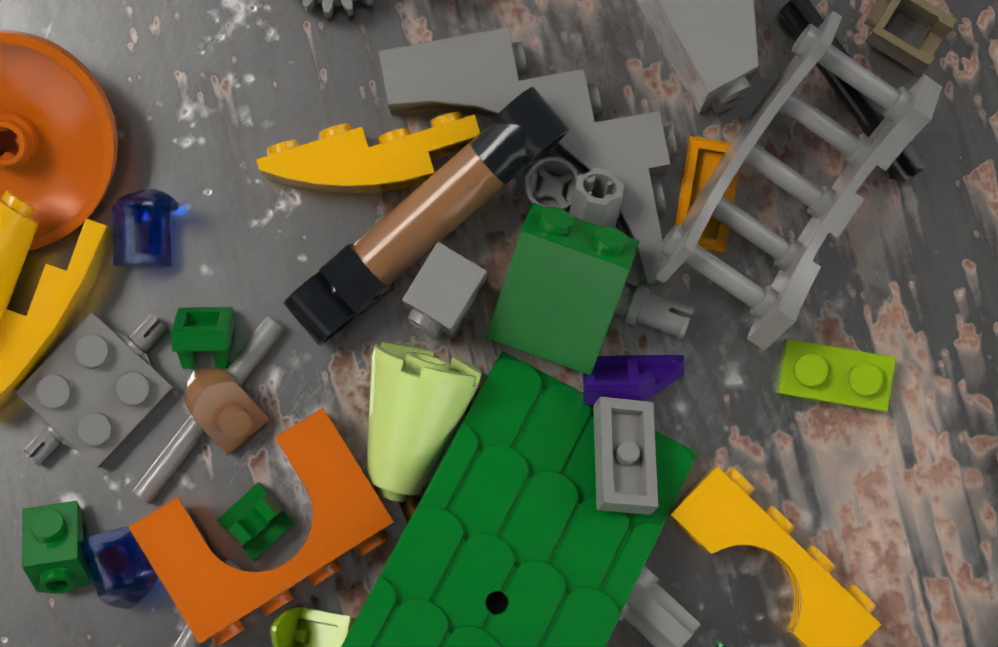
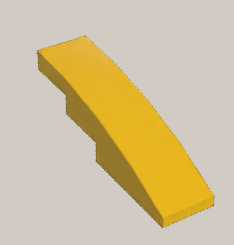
[0,219,117,410]

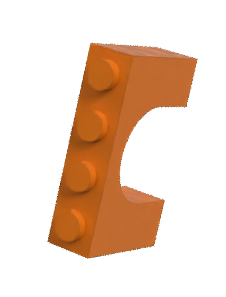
[128,408,394,647]

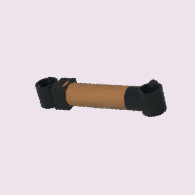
[284,87,570,346]

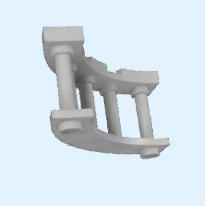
[655,11,942,351]

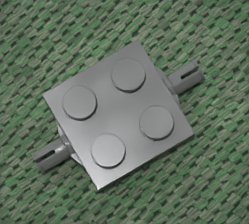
[15,312,174,468]

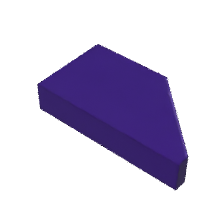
[582,355,684,405]

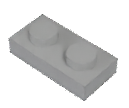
[593,397,658,515]

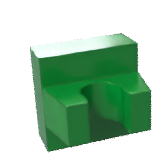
[171,307,234,369]
[217,482,297,561]

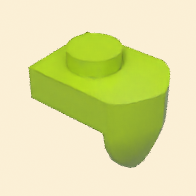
[270,607,356,647]

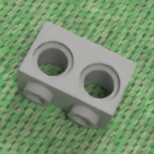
[402,241,488,340]

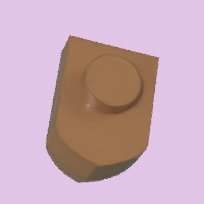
[185,367,270,455]

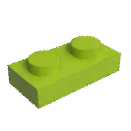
[776,339,896,413]

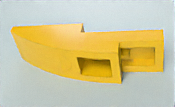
[256,111,480,194]

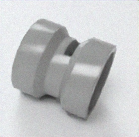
[525,157,578,213]

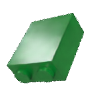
[486,203,640,376]

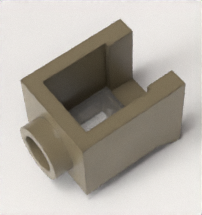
[864,0,958,77]

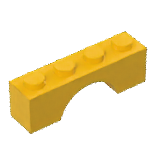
[668,466,882,647]

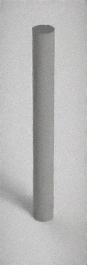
[133,316,285,504]

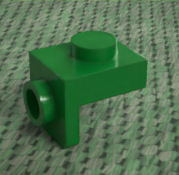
[22,500,90,594]

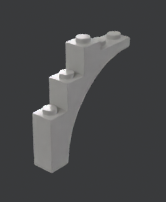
[378,27,677,286]

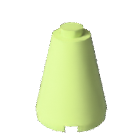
[366,342,482,502]

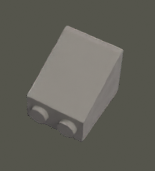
[637,0,759,114]

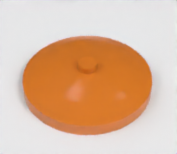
[0,30,118,251]

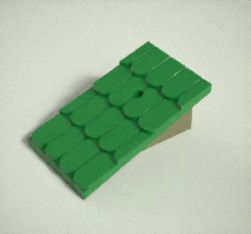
[341,351,698,647]

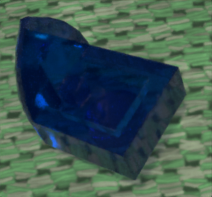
[112,188,179,269]
[80,525,159,609]

